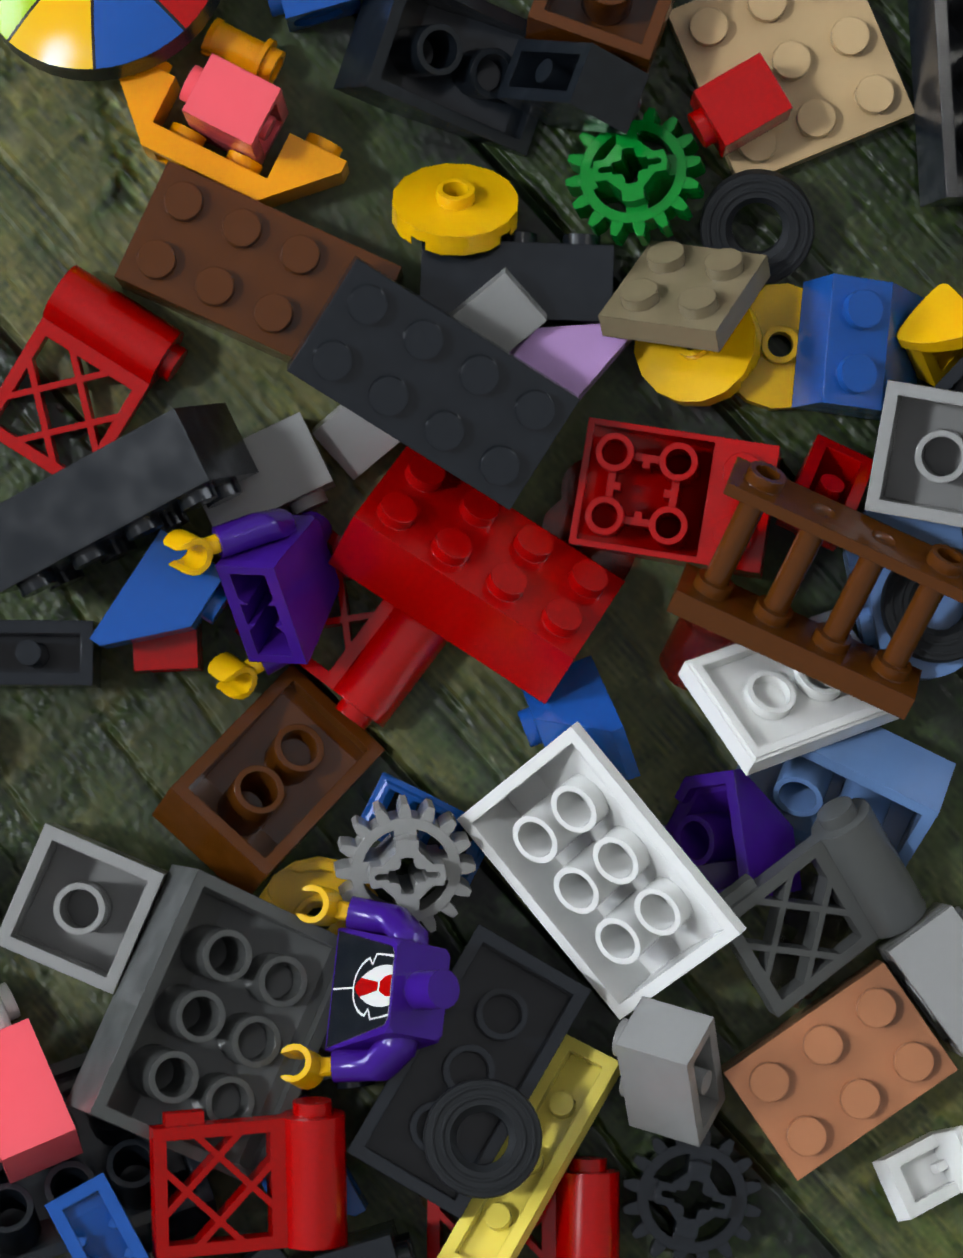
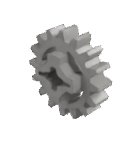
[333,795,476,933]

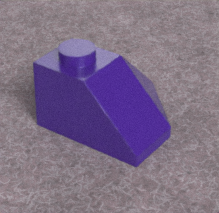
[664,769,802,896]

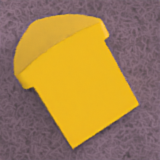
[896,283,963,387]

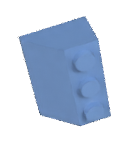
[736,726,956,867]

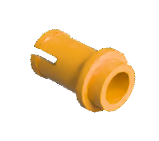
[201,17,286,84]

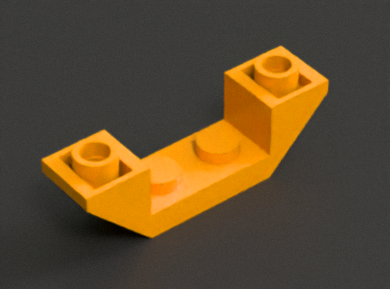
[119,61,350,208]

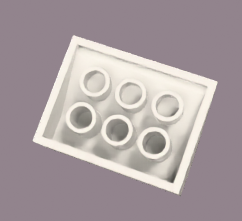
[457,721,747,1020]

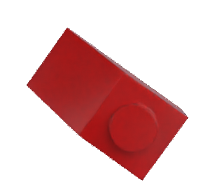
[775,434,873,551]

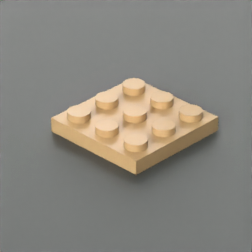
[668,0,914,175]

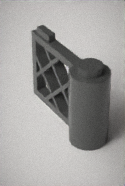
[719,796,926,1018]

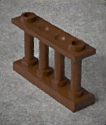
[666,457,963,720]

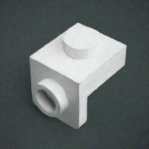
[872,1126,963,1222]

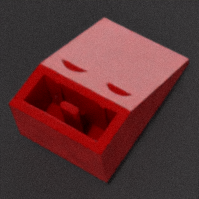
[568,417,782,579]

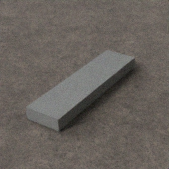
[312,267,547,480]

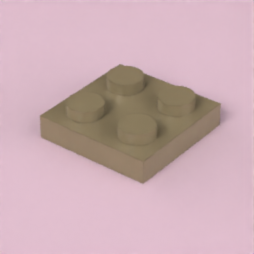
[598,240,771,352]

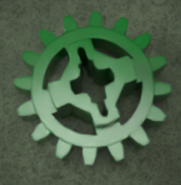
[565,107,706,246]

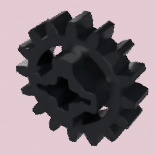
[622,1129,762,1258]

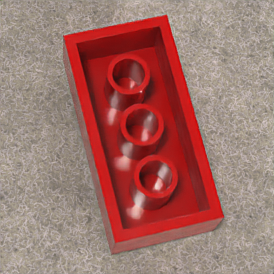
[328,446,625,704]

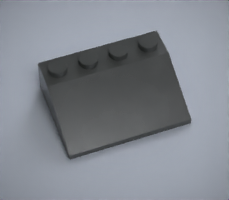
[65,864,338,1188]

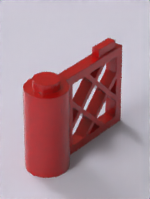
[0,265,188,475]
[234,530,448,730]
[149,1096,348,1258]
[427,1156,620,1258]

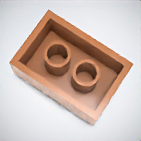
[721,959,958,1181]

